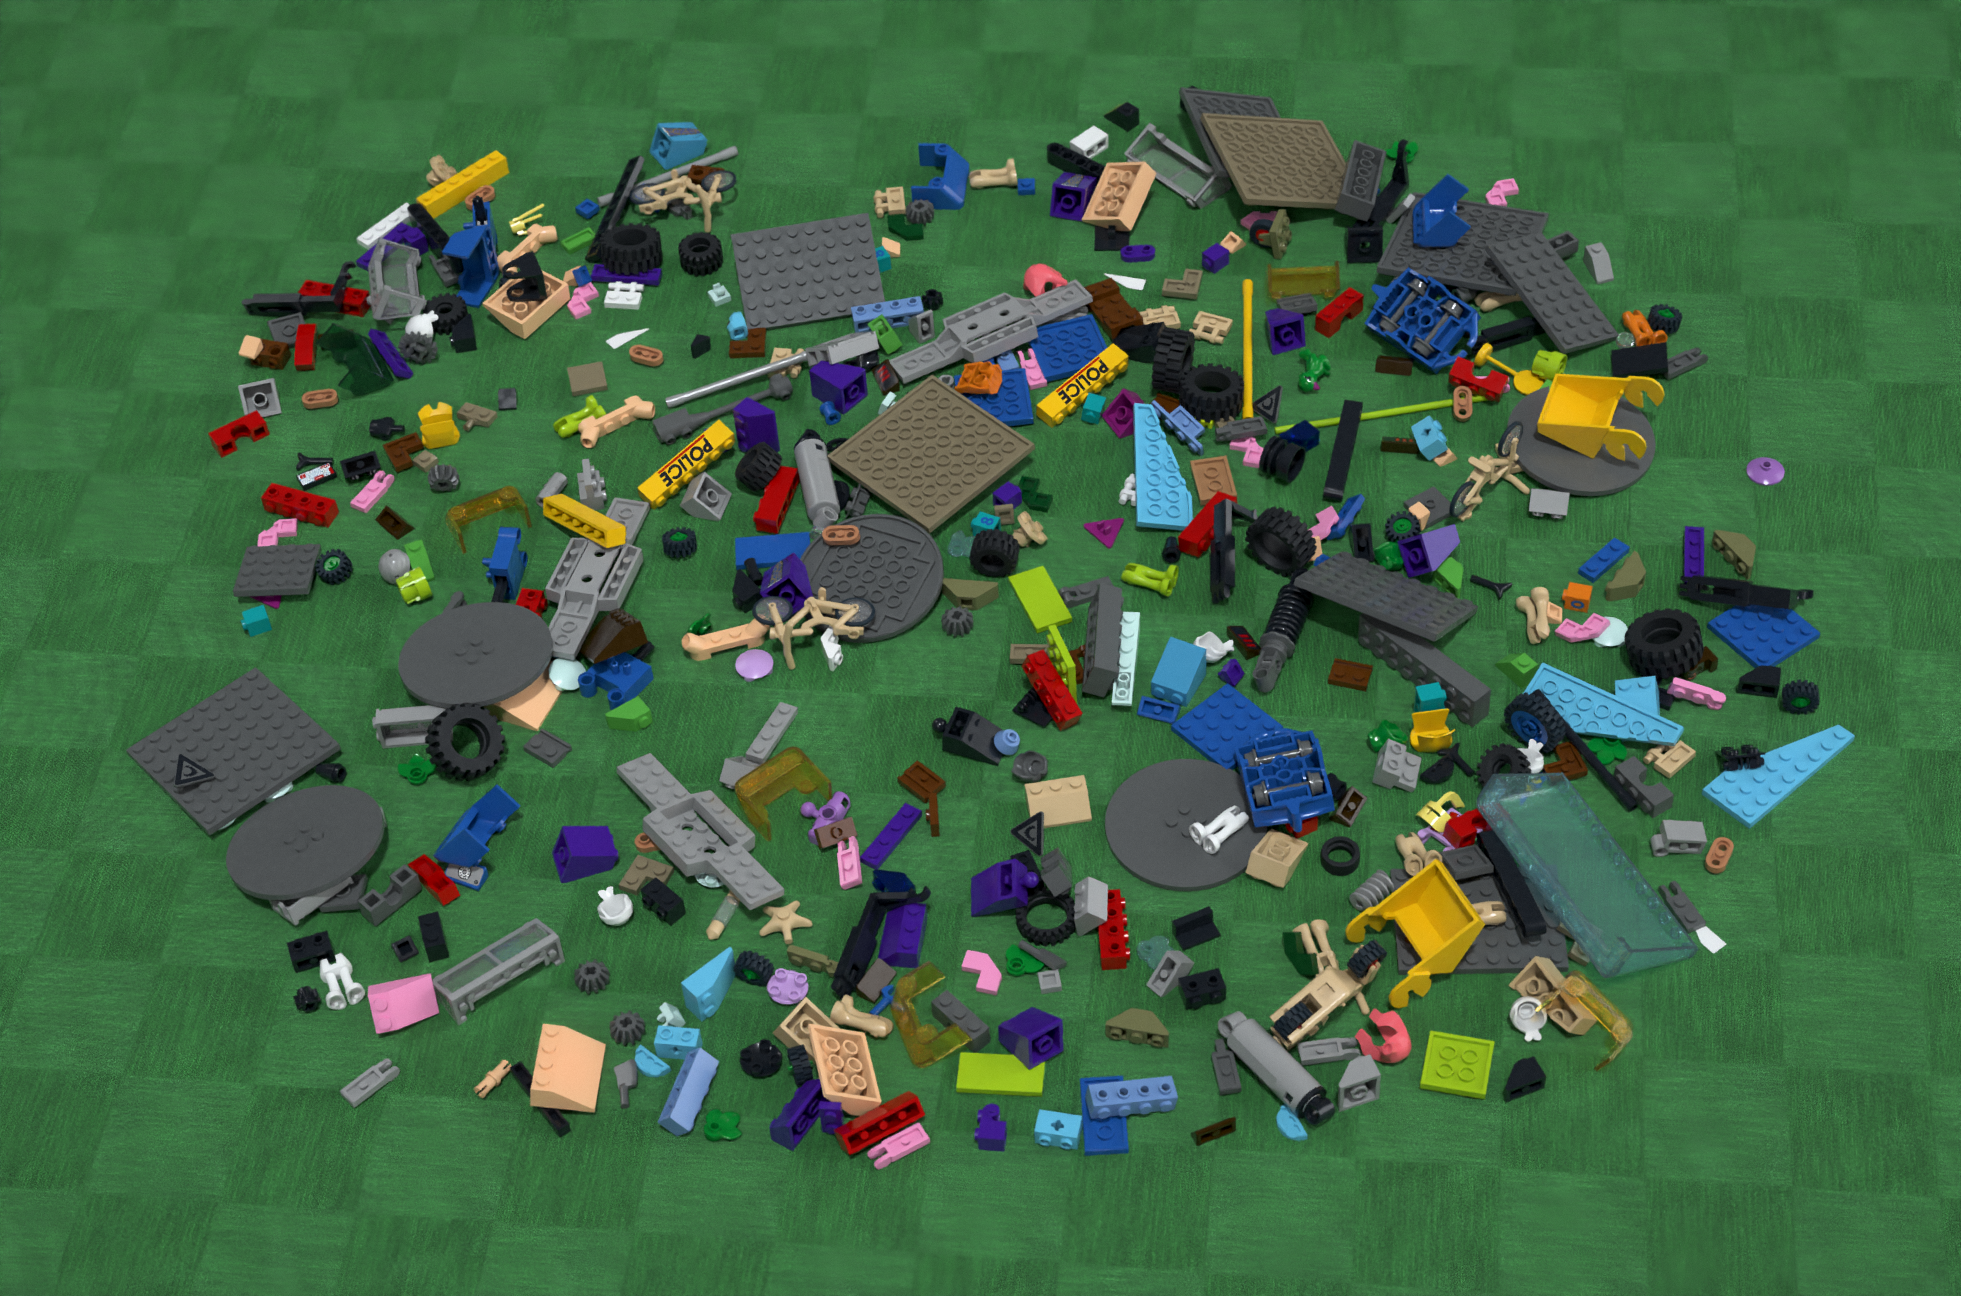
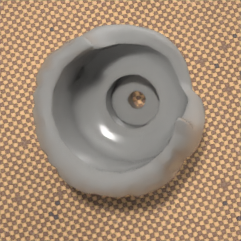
[378,549,410,586]

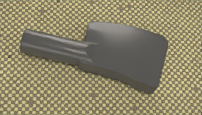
[1018,940,1067,970]
[614,1059,638,1109]

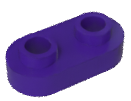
[1121,244,1155,263]

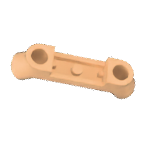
[497,224,558,275]
[578,396,655,448]
[682,615,770,661]

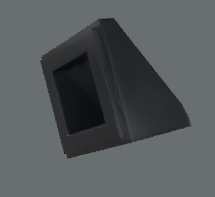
[690,334,711,359]
[498,388,518,411]
[391,935,419,963]

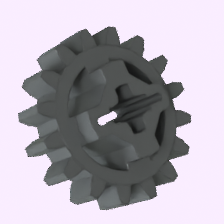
[398,331,438,364]

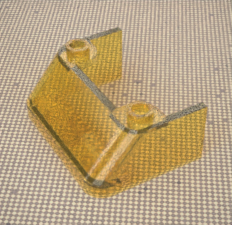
[1265,261,1340,300]
[445,486,532,554]
[735,747,832,841]
[890,961,972,1068]
[1535,970,1634,1071]

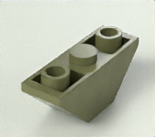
[1712,530,1756,580]
[1605,551,1646,602]
[942,578,999,611]
[1105,1008,1169,1048]

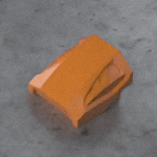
[954,361,1002,394]

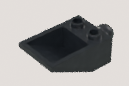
[1111,322,1166,364]
[932,707,1003,766]

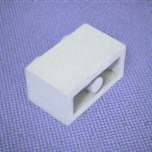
[1070,126,1108,159]

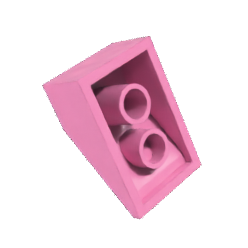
[368,973,439,1034]

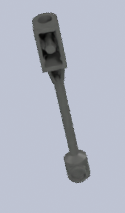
[1452,231,1579,305]
[652,374,793,445]

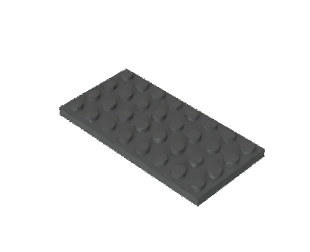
[1485,232,1619,354]

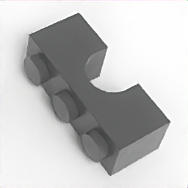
[1614,756,1674,818]
[1041,847,1072,897]
[358,864,422,926]
[931,990,991,1053]

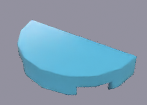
[635,1044,671,1077]
[1276,1104,1307,1141]

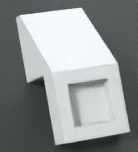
[821,626,843,671]

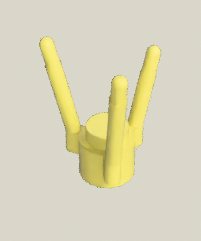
[509,204,544,237]

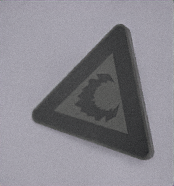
[1252,385,1283,424]
[173,754,215,788]
[1010,811,1044,856]

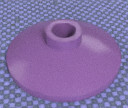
[1746,457,1785,486]

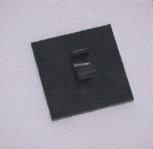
[1094,225,1130,251]

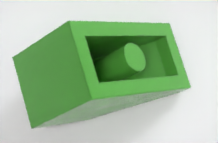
[868,314,903,354]
[404,539,435,582]
[1432,557,1463,599]
[1495,653,1538,689]
[605,696,653,732]

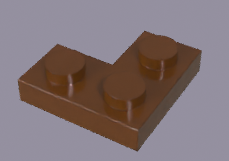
[729,328,766,358]
[383,432,424,472]
[1542,741,1588,785]

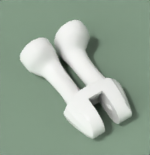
[320,953,365,1010]

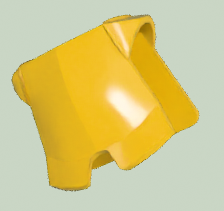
[418,402,460,449]
[1410,708,1455,753]

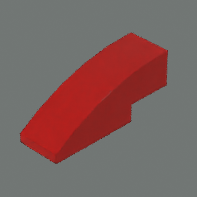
[294,324,317,371]
[407,854,460,906]

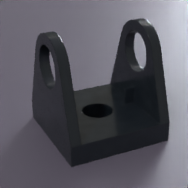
[1346,225,1383,263]
[502,251,547,302]

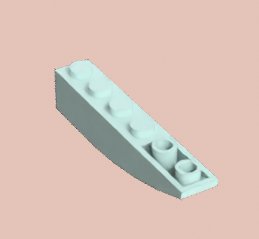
[1112,612,1140,706]

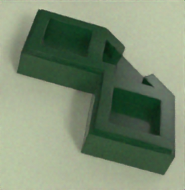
[887,214,924,241]
[1018,476,1053,513]
[1283,931,1319,975]

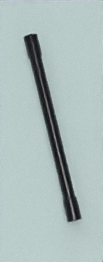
[1532,689,1639,812]

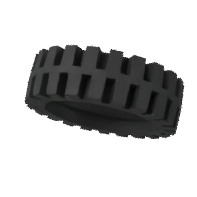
[1016,887,1076,947]

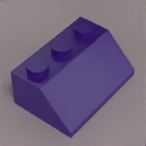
[733,397,780,452]
[878,903,928,969]
[769,1079,829,1151]

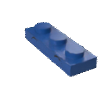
[1326,494,1365,540]
[1578,537,1630,583]

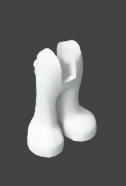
[1189,805,1249,854]

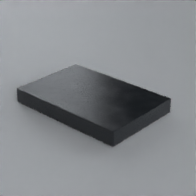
[1612,342,1669,378]

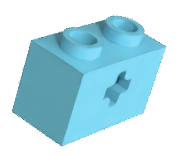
[1411,415,1448,461]
[654,1025,703,1060]
[1034,1109,1083,1150]

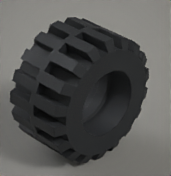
[678,232,723,276]
[735,442,782,492]
[969,529,1020,578]

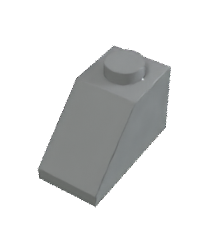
[1583,242,1614,285]
[908,310,935,344]
[1146,950,1194,997]

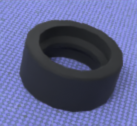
[1321,836,1360,876]

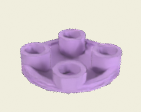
[735,649,774,682]
[767,968,809,1005]

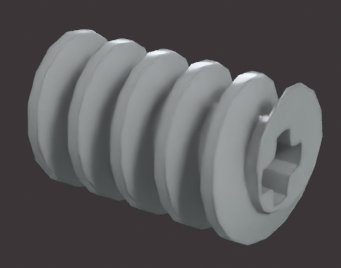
[1349,869,1394,911]

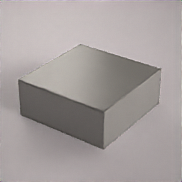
[1037,969,1062,994]

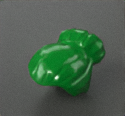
[1373,540,1404,571]
[1367,719,1408,752]

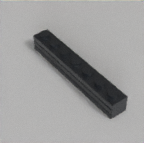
[510,1061,571,1137]

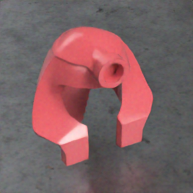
[1023,264,1068,297]
[1355,1009,1411,1063]

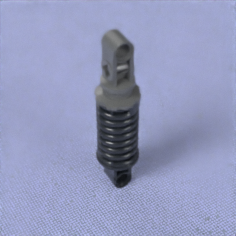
[1252,568,1314,692]

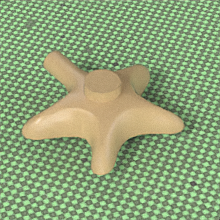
[759,901,813,944]

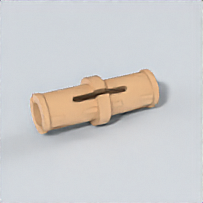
[474,1060,512,1098]

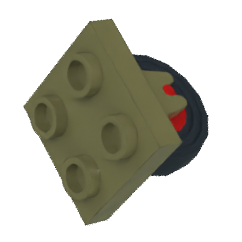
[1249,209,1292,259]

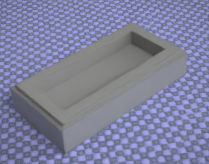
[1386,193,1415,224]

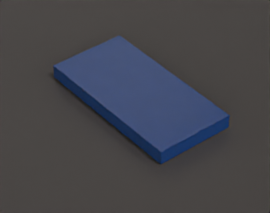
[735,532,810,570]
[1080,1076,1129,1156]

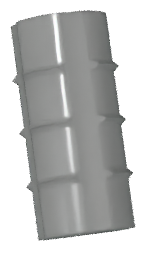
[535,472,568,508]

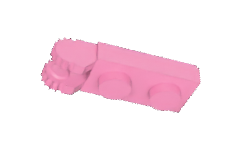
[1017,348,1047,390]
[350,470,395,513]
[1667,677,1726,710]
[837,836,862,890]
[867,1123,930,1169]

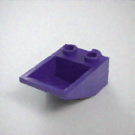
[971,858,1039,917]

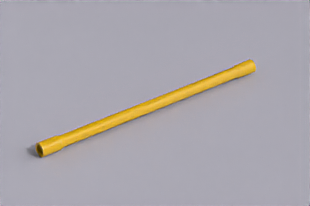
[1242,279,1253,419]

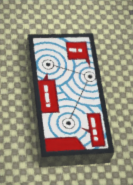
[296,462,337,491]

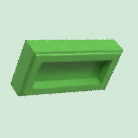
[560,227,595,255]

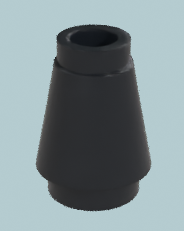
[1162,536,1181,563]
[316,763,346,783]

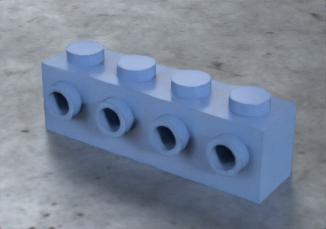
[851,296,924,333]
[658,1047,719,1136]
[1085,1076,1178,1119]

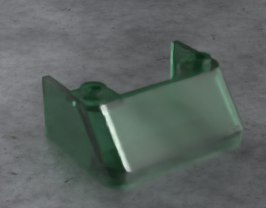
[317,323,394,396]

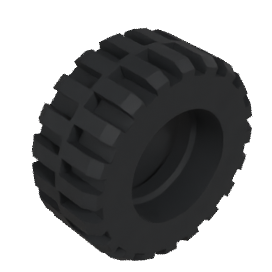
[1625,608,1704,679]
[425,703,505,781]

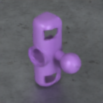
[800,791,851,845]

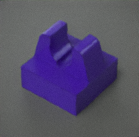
[1218,659,1245,686]

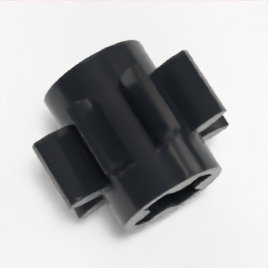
[921,289,944,311]
[293,986,321,1012]

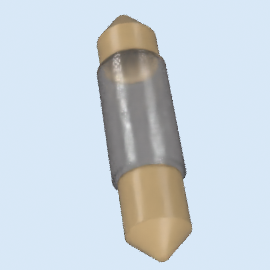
[706,890,740,940]

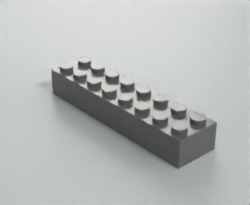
[1358,613,1491,727]

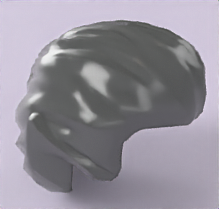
[1011,750,1048,783]

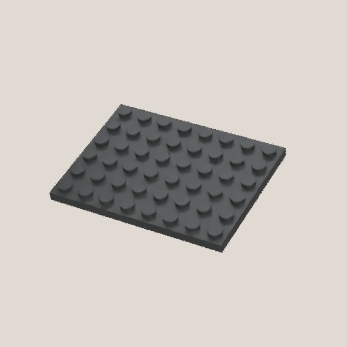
[1179,87,1281,178]
[731,213,885,330]
[1294,551,1478,642]
[1390,866,1569,975]

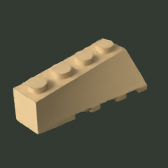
[1509,956,1597,1035]

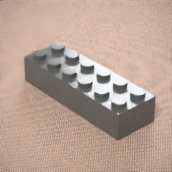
[1335,140,1386,221]
[1082,583,1124,697]

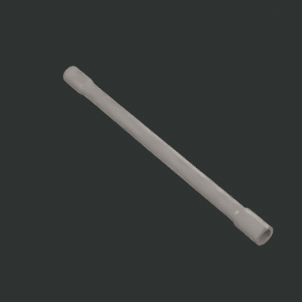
[597,146,738,207]
[665,350,808,409]

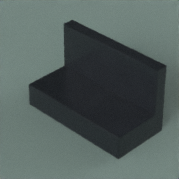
[1172,906,1221,951]

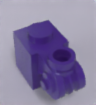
[974,1103,1007,1152]

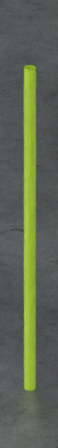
[1274,395,1488,434]

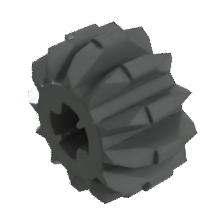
[906,198,935,226]
[428,463,459,492]
[941,606,974,637]
[574,959,610,995]
[609,1010,645,1046]

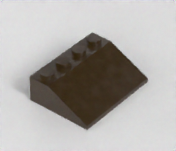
[579,608,648,664]

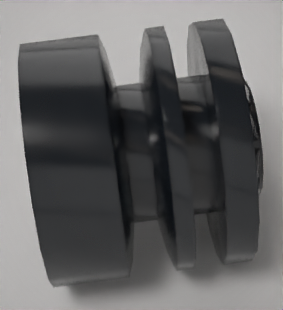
[1259,435,1306,483]

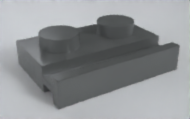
[1276,293,1318,314]
[523,728,572,768]

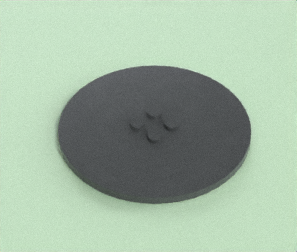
[1507,386,1655,496]
[800,514,944,643]
[398,602,553,708]
[1105,759,1267,891]
[226,785,385,900]

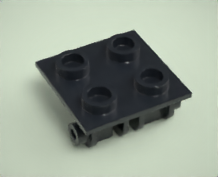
[1012,687,1053,728]
[1715,744,1765,771]

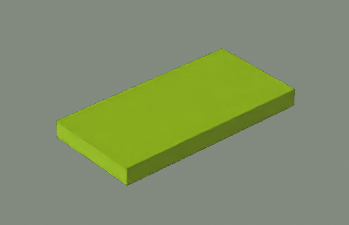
[1008,566,1072,633]
[956,1052,1046,1097]

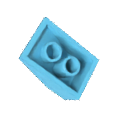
[1615,676,1660,741]
[681,947,736,1022]

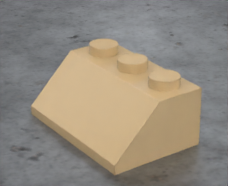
[1025,775,1092,828]

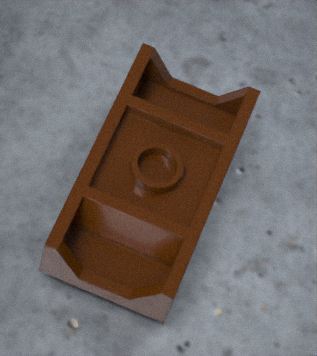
[1084,277,1143,340]

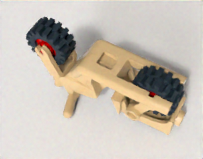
[1269,939,1387,1051]

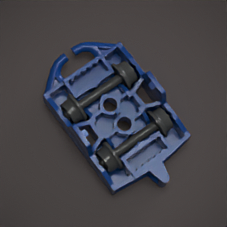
[1364,267,1481,375]
[1234,728,1335,832]

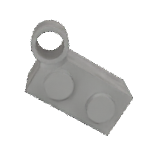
[1650,820,1707,857]

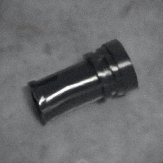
[744,558,763,586]

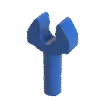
[869,985,902,1015]

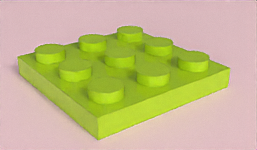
[1046,624,1077,703]
[1420,1030,1495,1099]

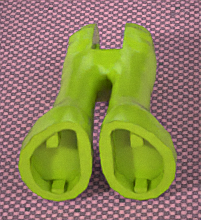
[553,395,606,438]
[1121,563,1179,597]

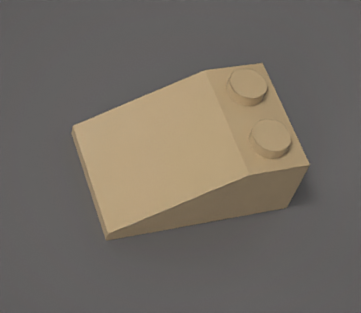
[1246,829,1309,888]
[773,997,840,1065]

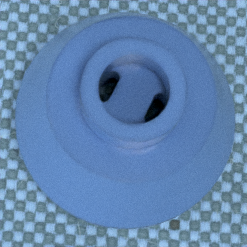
[994,729,1020,755]

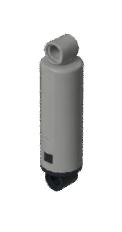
[794,429,840,532]
[1218,1011,1335,1125]

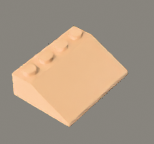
[1082,162,1157,231]
[483,270,570,339]
[483,660,563,731]
[530,1024,606,1112]
[808,1024,882,1116]

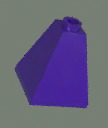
[1265,308,1306,355]

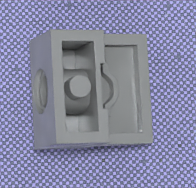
[577,458,607,510]
[1372,739,1421,793]

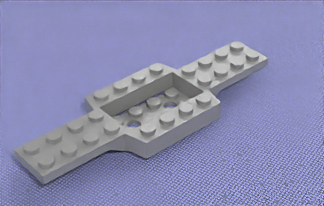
[889,279,1093,384]
[545,497,650,660]
[617,753,784,910]

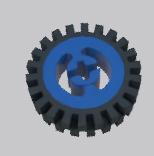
[1504,693,1566,753]

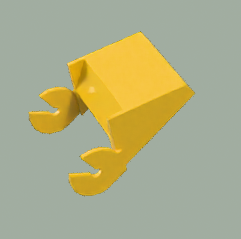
[1537,374,1665,461]
[1345,859,1485,1008]

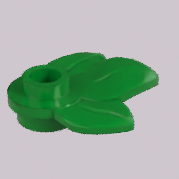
[1385,141,1418,163]
[687,613,712,635]
[1587,737,1627,765]
[398,753,437,785]
[1006,944,1045,976]
[703,1109,742,1141]

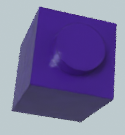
[402,227,429,256]
[1202,243,1229,274]
[992,481,1022,509]

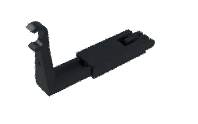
[1353,139,1409,246]
[242,261,356,316]
[1471,316,1546,355]
[1210,499,1258,604]
[1679,574,1814,609]
[831,886,931,1000]

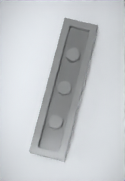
[745,702,798,764]

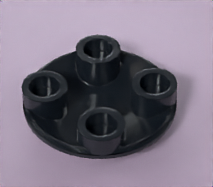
[740,1039,782,1077]

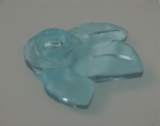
[947,530,975,557]
[1137,936,1175,970]

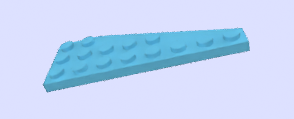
[1133,403,1193,530]
[1523,662,1684,746]
[1702,725,1855,829]

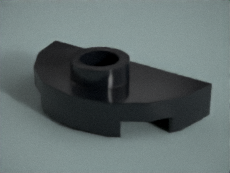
[834,480,850,512]
[1420,753,1454,784]

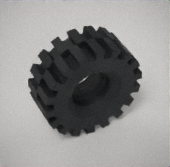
[423,293,468,335]
[1476,743,1531,797]

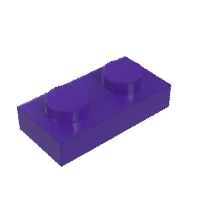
[819,1101,844,1134]

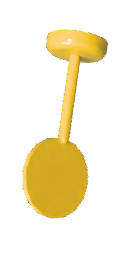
[1474,343,1545,395]

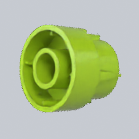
[1532,350,1567,381]
[396,567,433,604]

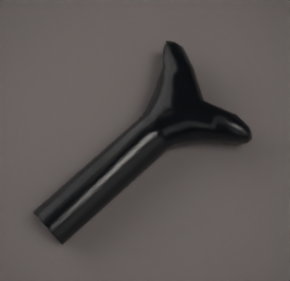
[296,452,334,470]
[1470,574,1512,599]
[1437,742,1475,777]

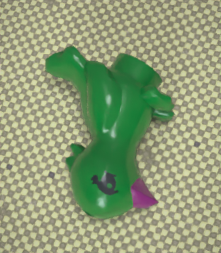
[1298,349,1331,392]

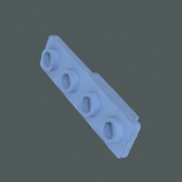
[1151,400,1205,456]

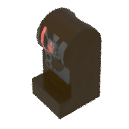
[1680,646,1718,681]

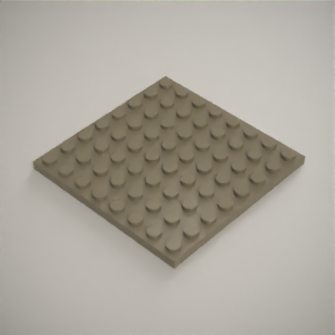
[1200,113,1346,209]
[827,375,1035,533]

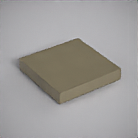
[567,361,608,396]

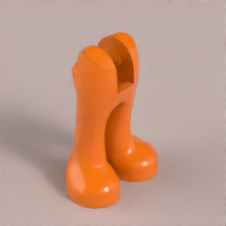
[1622,310,1668,346]

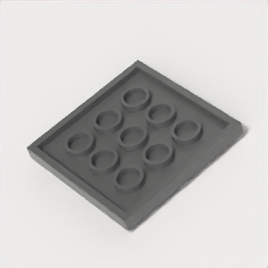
[233,544,321,597]

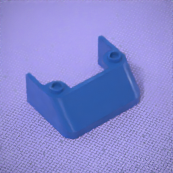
[911,143,970,210]
[1413,174,1471,247]
[442,225,499,308]
[433,784,520,868]

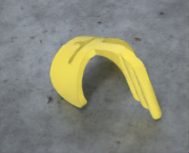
[1416,791,1465,832]

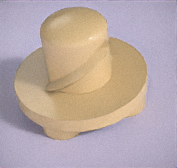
[426,155,457,187]
[1013,511,1048,547]

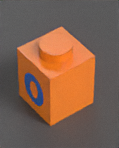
[1562,582,1593,613]

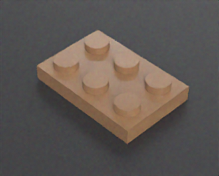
[1190,456,1237,505]

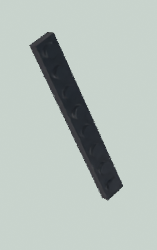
[585,155,645,263]

